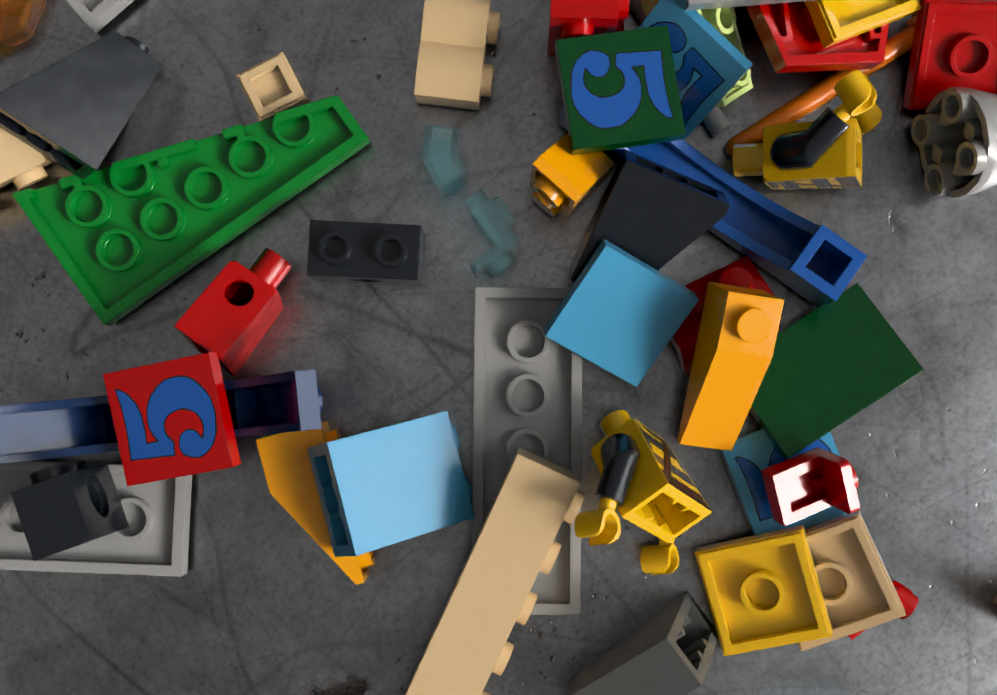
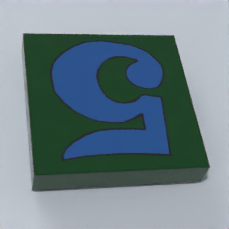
[555,25,686,155]

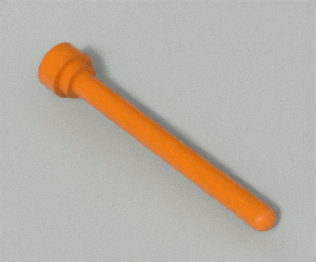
[726,11,917,157]

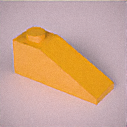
[677,282,784,451]

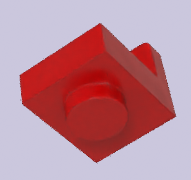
[761,447,860,526]

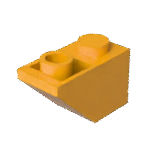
[529,133,615,220]

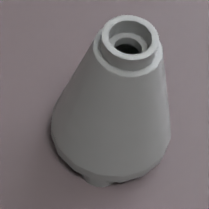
[911,87,997,198]

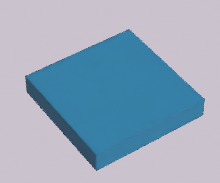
[544,239,699,387]

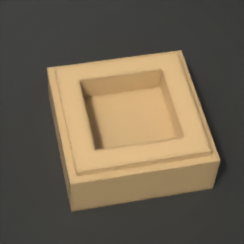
[236,52,309,121]

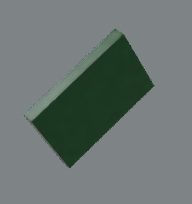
[749,283,924,460]

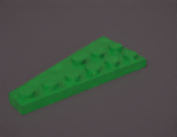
[12,95,371,326]

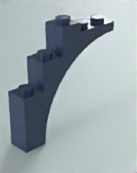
[0,369,323,464]

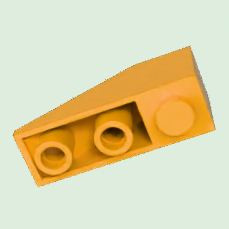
[256,421,375,585]

